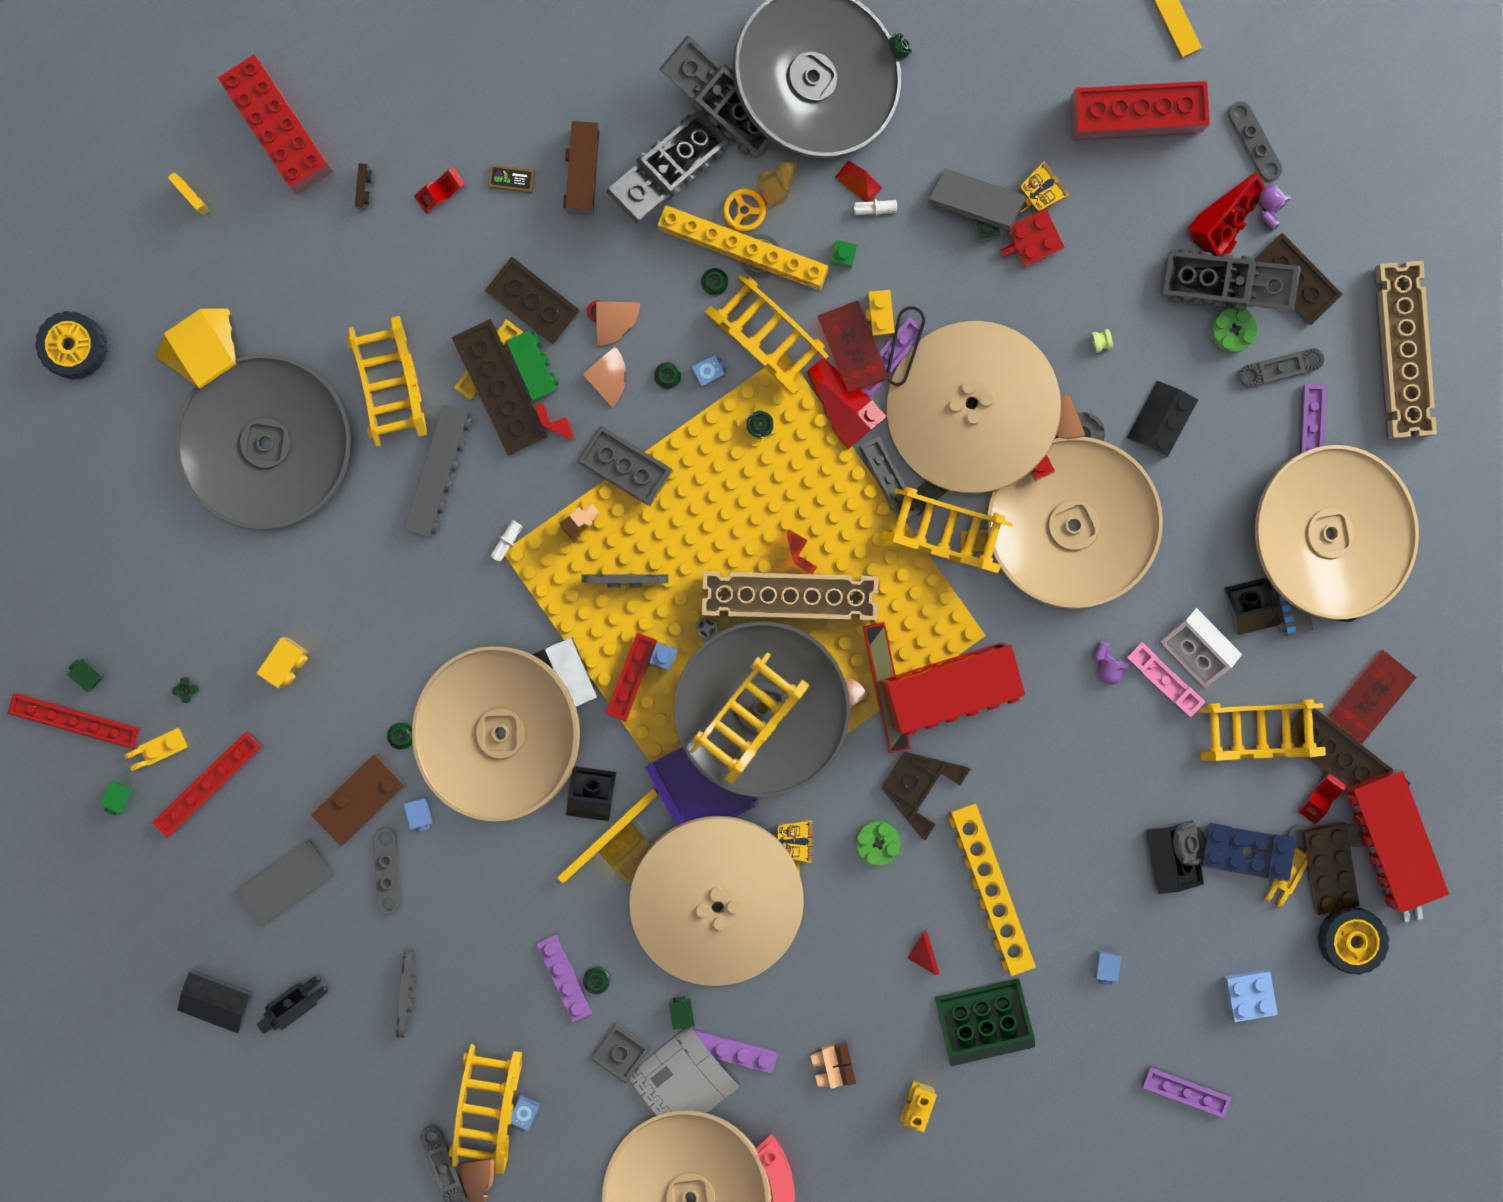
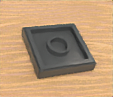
[590,1023,651,1084]

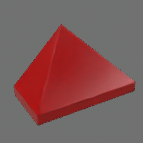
[835,161,882,202]
[907,930,939,975]

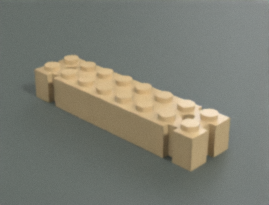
[1375,261,1437,439]
[702,571,878,620]

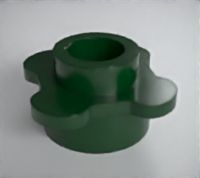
[172,677,198,703]

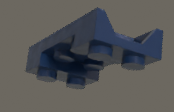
[1202,823,1297,882]

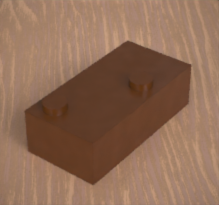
[563,121,600,216]
[311,753,407,846]

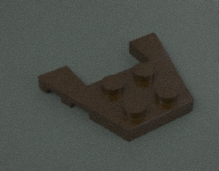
[881,751,971,841]

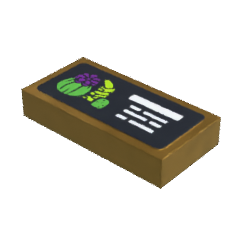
[489,165,535,193]

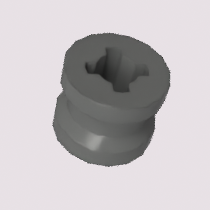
[696,618,717,639]

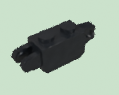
[256,976,328,1034]

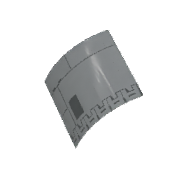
[629,1027,739,1116]

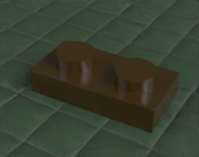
[355,163,373,210]

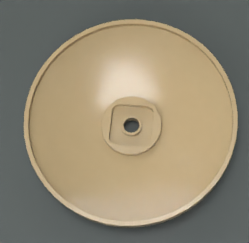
[887,321,1061,494]
[987,437,1163,609]
[1255,445,1419,620]
[412,646,580,821]
[629,816,804,986]
[602,1111,771,1202]

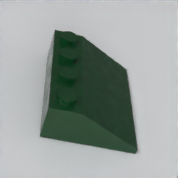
[935,979,1035,1067]

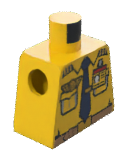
[1019,161,1069,213]
[772,820,813,863]

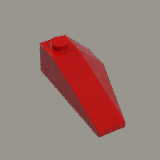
[1187,172,1265,256]
[807,358,886,450]

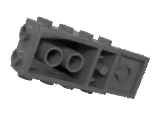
[659,36,771,156]
[606,111,729,224]
[1162,249,1301,311]

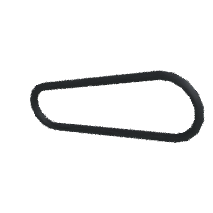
[886,306,925,386]

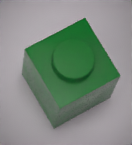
[830,240,857,268]
[100,780,134,816]

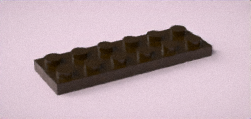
[451,319,547,455]
[1280,708,1411,788]

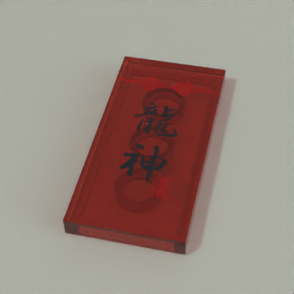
[817,300,889,395]
[1327,650,1417,744]

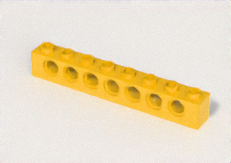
[658,205,828,291]
[948,802,1036,976]

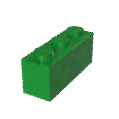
[506,330,559,400]

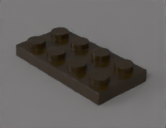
[1254,233,1343,325]
[485,256,580,345]
[1302,822,1360,915]

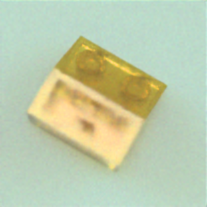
[756,160,798,209]
[599,822,652,884]

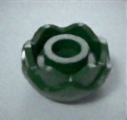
[889,33,912,59]
[701,268,728,295]
[654,362,681,389]
[747,410,773,438]
[387,723,412,750]
[583,967,610,994]

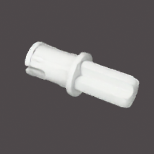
[853,199,897,216]
[491,520,523,562]

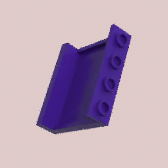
[645,747,757,826]

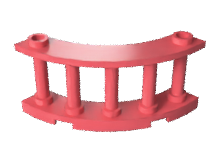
[755,1133,795,1202]

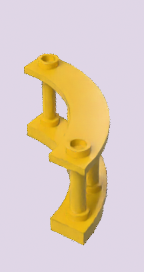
[705,274,829,393]
[346,315,427,447]
[880,486,1013,573]
[690,652,809,784]
[1198,699,1326,761]
[449,1044,522,1175]

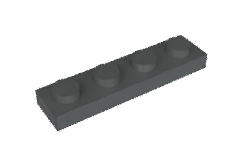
[858,436,920,520]

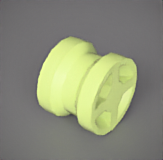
[1091,329,1113,353]

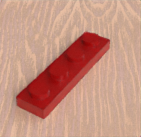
[606,632,657,722]

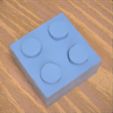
[1223,969,1278,1022]

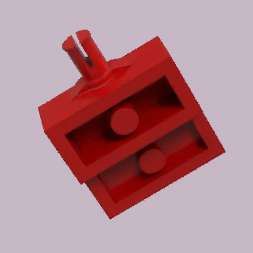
[1000,209,1065,268]

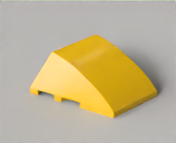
[156,309,236,389]

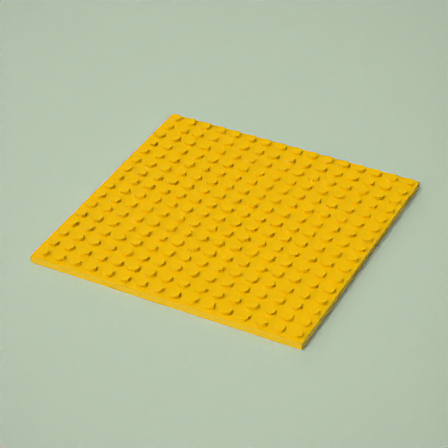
[505,353,986,798]

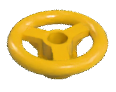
[723,188,766,232]

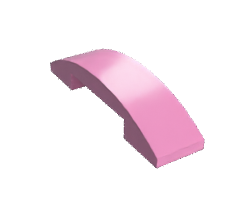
[1127,642,1206,718]

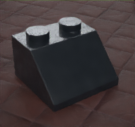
[1225,577,1280,635]
[566,766,616,821]

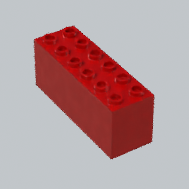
[218,54,333,195]
[1070,81,1210,140]
[879,642,1026,736]
[1345,769,1450,913]

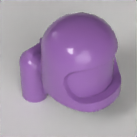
[1259,185,1291,230]
[1094,641,1129,685]

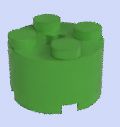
[1210,308,1257,353]
[856,820,900,865]

